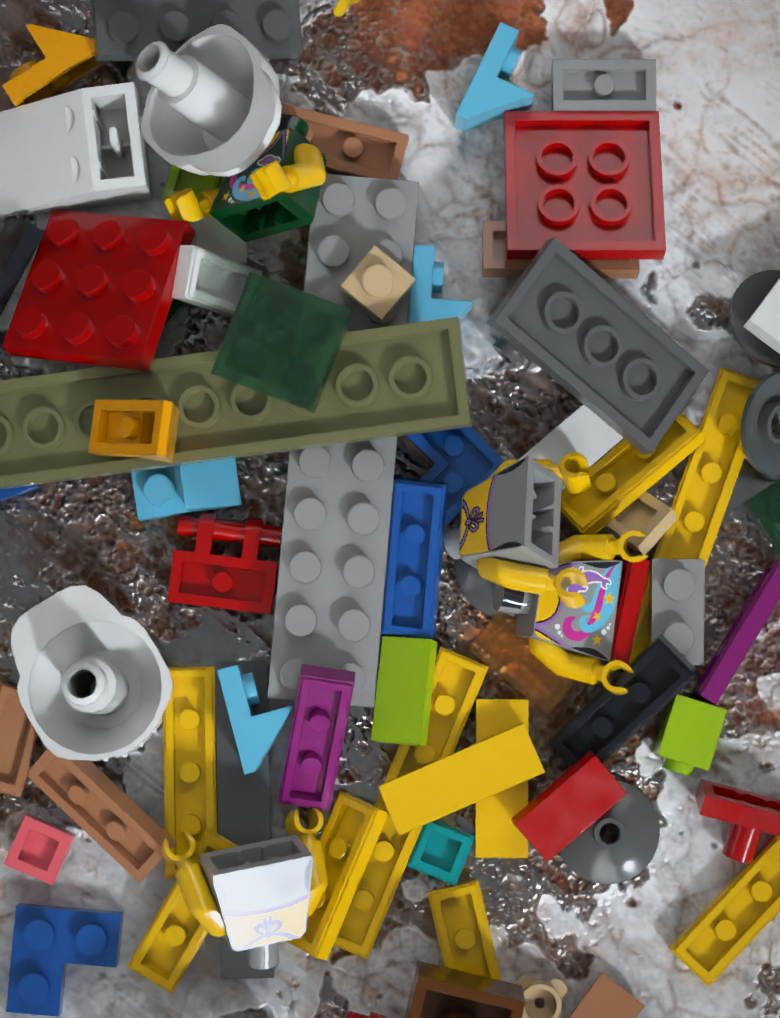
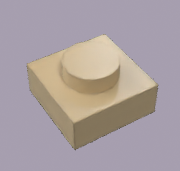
[341,245,416,323]
[604,492,677,555]

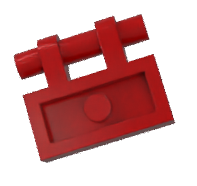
[167,512,283,615]

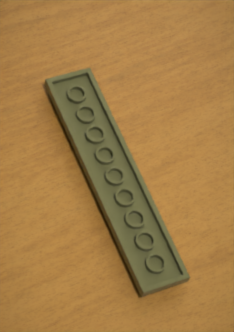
[0,317,473,490]

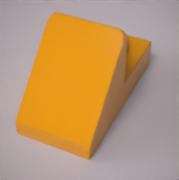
[2,24,108,107]
[88,399,180,463]

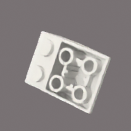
[0,82,153,218]

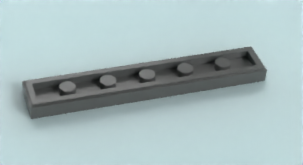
[215,660,275,979]

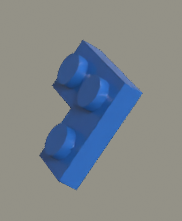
[405,427,504,527]
[6,903,124,1017]

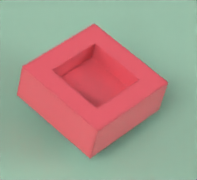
[4,814,76,885]

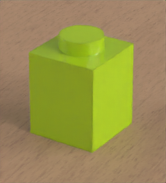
[651,694,727,777]

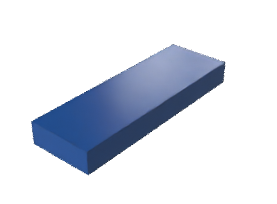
[381,477,449,639]

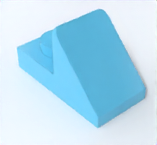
[454,22,534,131]
[408,245,473,324]
[131,458,242,521]
[217,664,295,775]

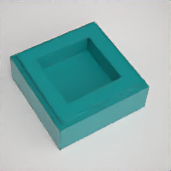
[407,820,475,886]

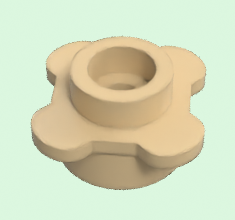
[516,974,568,1018]

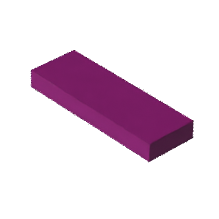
[692,560,780,705]
[278,664,355,810]

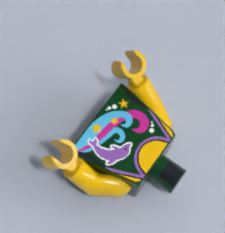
[164,115,327,242]

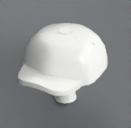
[135,24,282,177]
[11,585,173,762]

